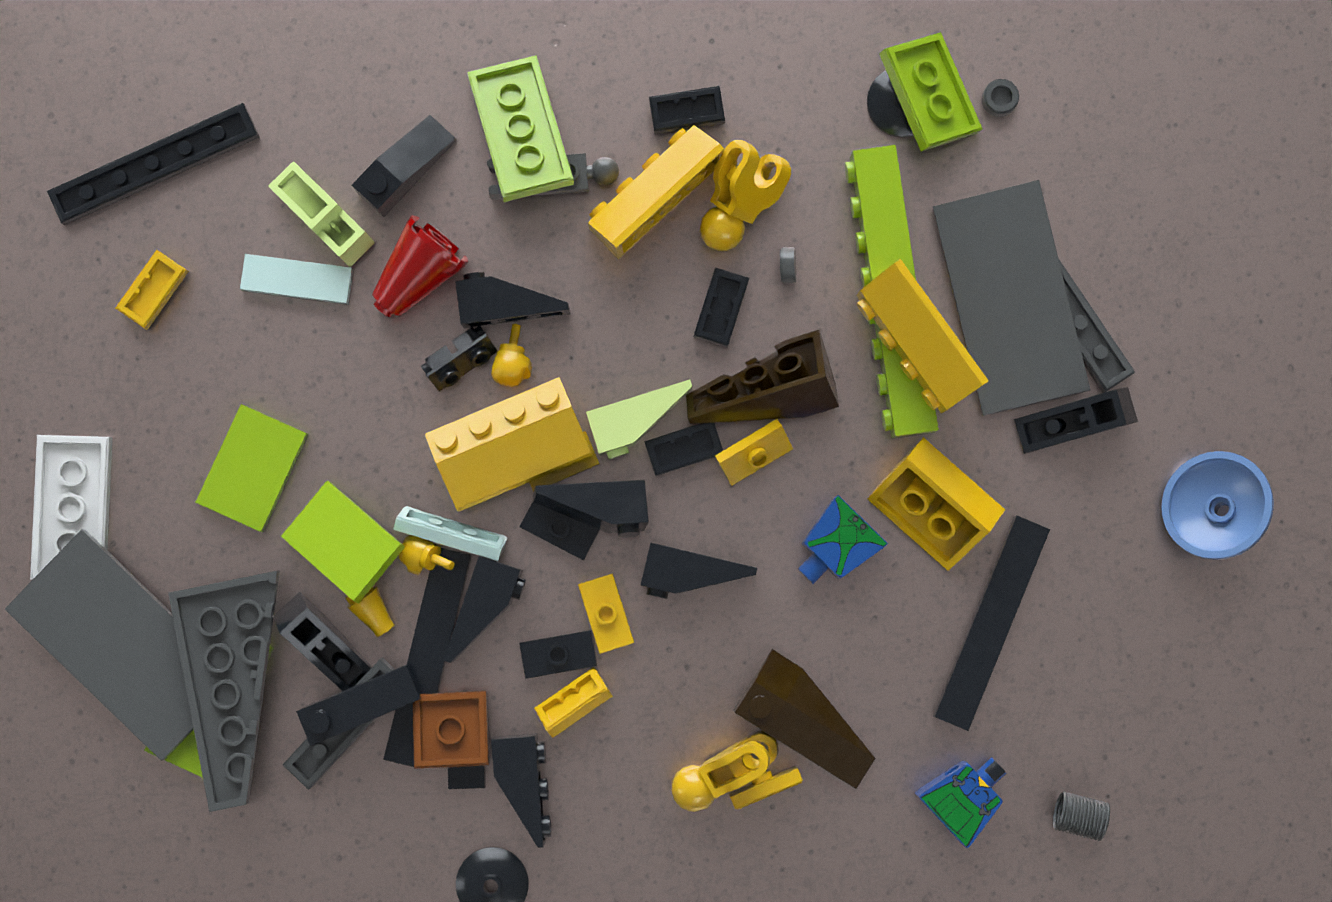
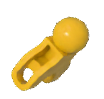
[700,140,791,251]
[671,731,779,812]

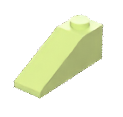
[586,379,692,460]

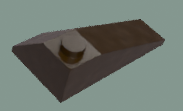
[686,330,839,424]
[733,649,876,789]

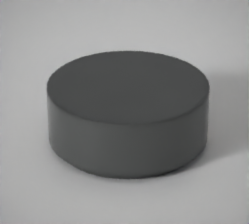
[982,79,1019,117]
[780,247,796,283]

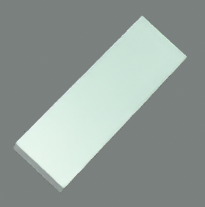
[240,254,354,305]
[393,506,508,561]

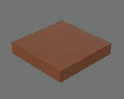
[413,691,489,769]

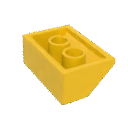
[867,437,1005,571]

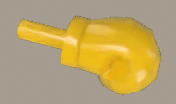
[491,324,532,387]
[399,535,454,575]

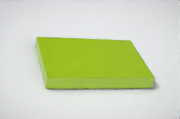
[879,32,983,152]
[195,404,308,532]
[281,480,405,604]

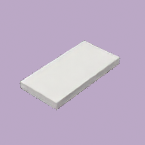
[30,435,113,579]

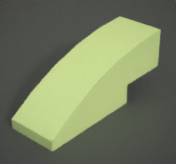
[268,161,375,267]

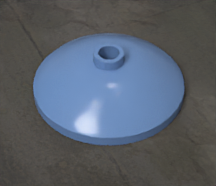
[1161,451,1274,560]

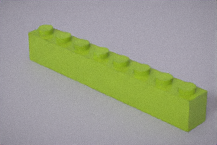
[845,145,939,439]

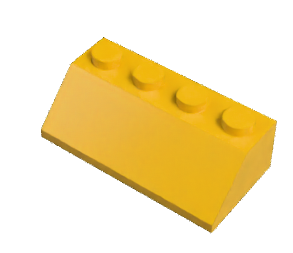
[588,125,724,260]
[856,259,989,414]
[425,377,592,512]

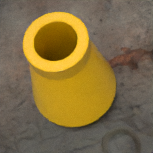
[345,586,395,637]

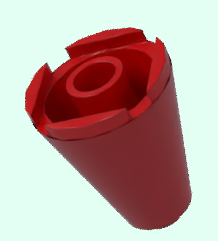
[372,215,469,317]

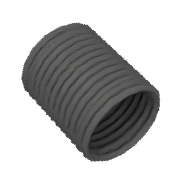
[1053,791,1110,841]

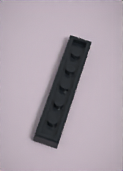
[47,103,260,225]
[933,515,1050,731]
[383,548,472,767]

